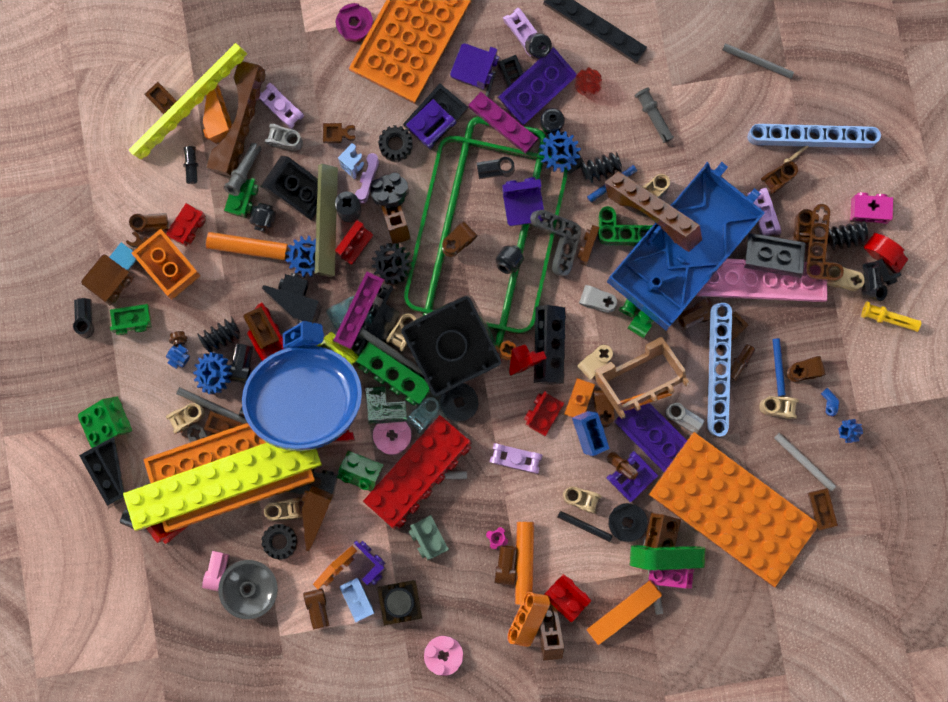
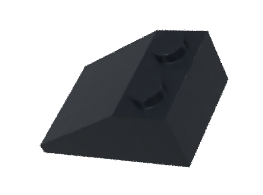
[260,156,318,220]
[262,285,322,324]

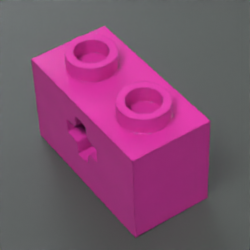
[850,192,893,224]

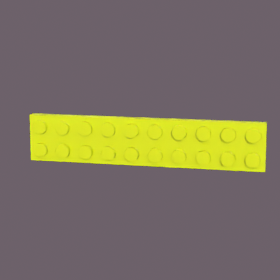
[123,443,322,531]

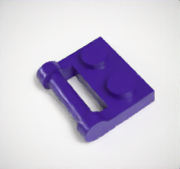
[406,99,457,149]
[606,451,658,503]

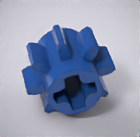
[166,345,190,369]
[838,419,863,443]

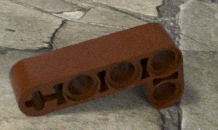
[806,204,844,282]

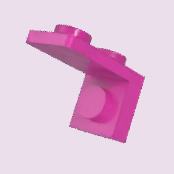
[649,569,694,589]

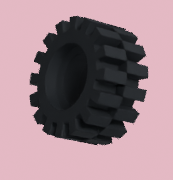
[378,125,413,162]
[261,524,298,559]

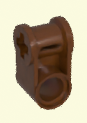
[761,161,798,195]
[793,209,815,244]
[442,221,478,257]
[786,356,826,382]
[593,390,615,428]

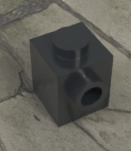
[278,273,309,297]

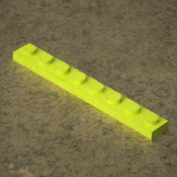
[129,43,247,160]

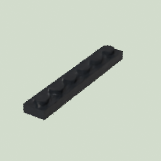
[543,0,647,64]

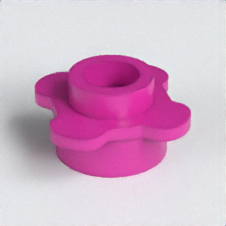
[486,527,508,549]

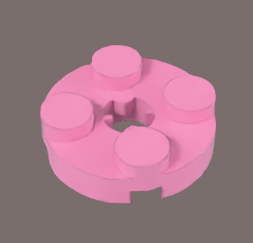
[373,416,412,455]
[424,636,463,676]

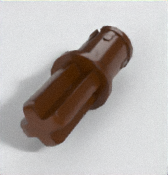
[730,344,755,381]
[607,452,638,480]

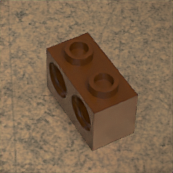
[644,513,681,548]

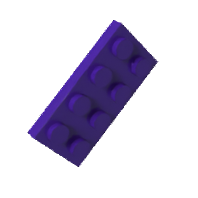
[497,47,578,125]
[614,403,687,473]

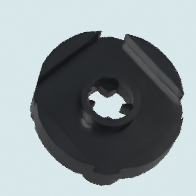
[371,172,409,208]
[440,383,479,422]
[608,503,647,542]

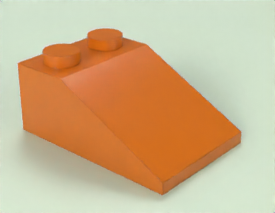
[131,229,201,300]

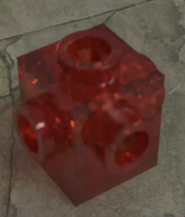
[575,67,603,99]

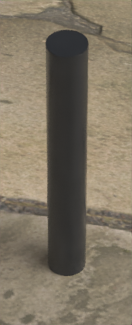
[557,511,613,542]

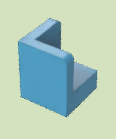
[110,242,137,271]

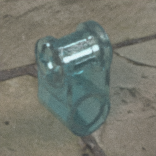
[326,296,354,328]
[405,397,440,434]

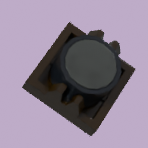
[377,580,422,626]

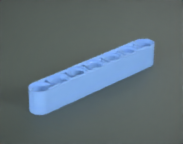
[747,124,881,148]
[707,303,732,436]

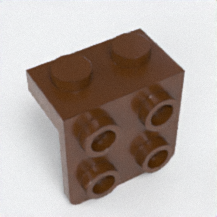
[81,254,134,306]

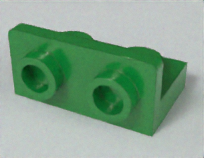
[224,178,259,218]

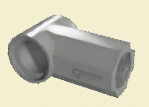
[665,403,704,433]

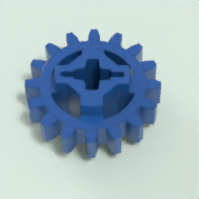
[539,131,581,173]
[286,236,316,278]
[193,352,232,394]

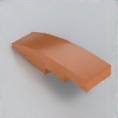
[586,579,662,645]

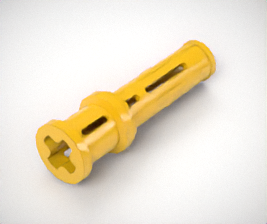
[861,301,921,332]

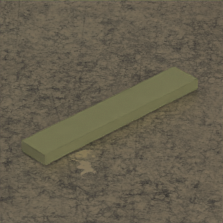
[315,164,338,277]

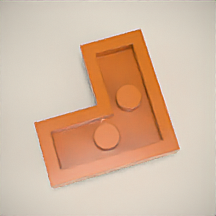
[313,545,357,589]

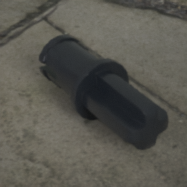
[183,146,198,185]

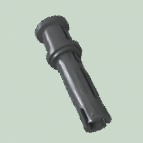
[634,87,674,143]
[224,143,262,196]

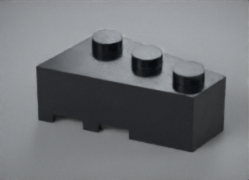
[79,437,125,509]

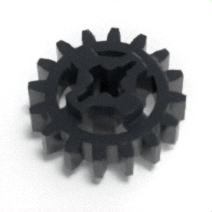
[371,243,413,284]

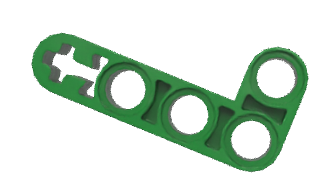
[598,206,653,246]
[629,545,706,570]

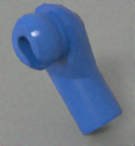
[821,387,839,416]

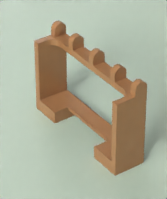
[595,337,690,419]

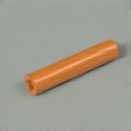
[206,232,288,261]
[515,522,534,605]

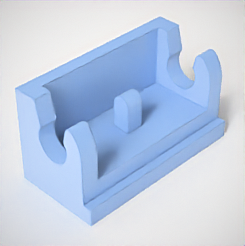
[338,143,364,179]
[339,577,375,622]

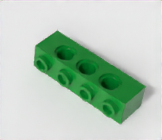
[356,342,430,406]

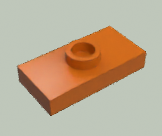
[564,378,595,418]

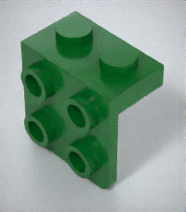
[78,396,133,448]

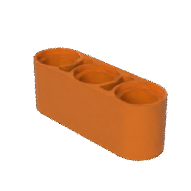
[507,592,550,647]

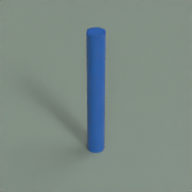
[587,165,637,203]
[772,338,786,396]

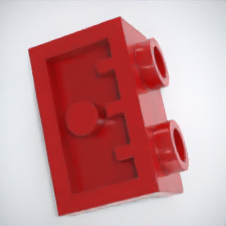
[166,203,206,247]
[335,220,373,265]
[524,391,564,437]
[544,574,591,622]

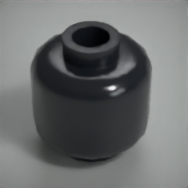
[525,33,552,58]
[540,108,565,135]
[249,203,276,232]
[496,245,524,274]

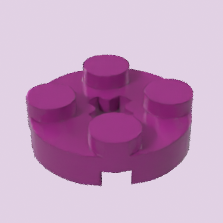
[335,3,373,41]

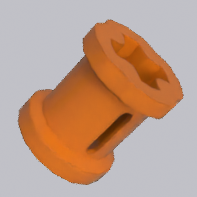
[499,341,516,360]

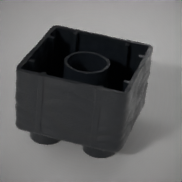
[401,295,502,396]

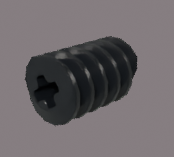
[580,152,622,184]
[335,191,362,223]
[827,221,868,251]
[197,316,240,353]

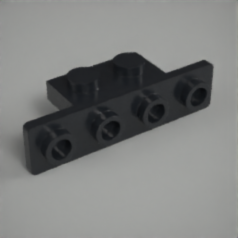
[351,284,401,355]

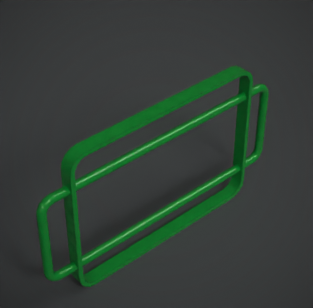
[404,116,568,348]

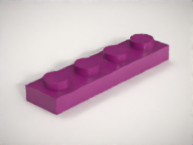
[468,92,538,154]
[333,271,384,349]

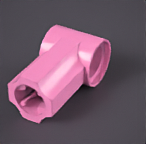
[202,551,229,591]

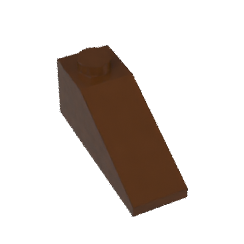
[381,189,411,244]
[301,486,334,552]
[539,603,564,661]

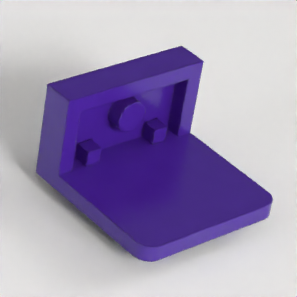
[450,43,500,90]
[502,177,544,226]
[354,540,386,586]

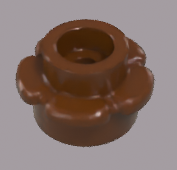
[169,331,188,347]

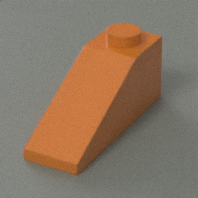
[203,84,232,144]

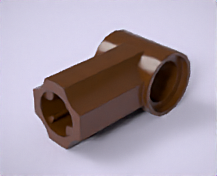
[129,213,169,234]
[678,298,713,330]
[494,545,517,586]
[303,588,330,630]

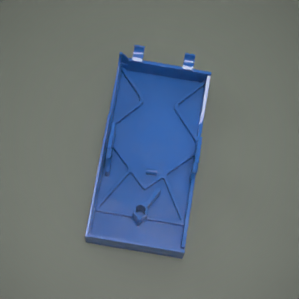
[607,161,765,331]

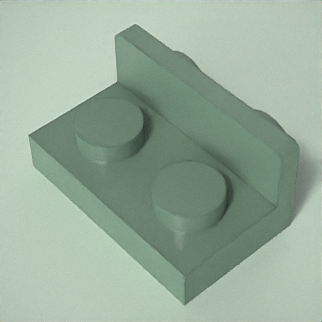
[409,515,449,561]

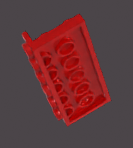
[363,415,472,530]

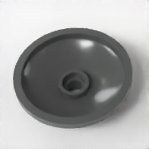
[218,560,278,619]

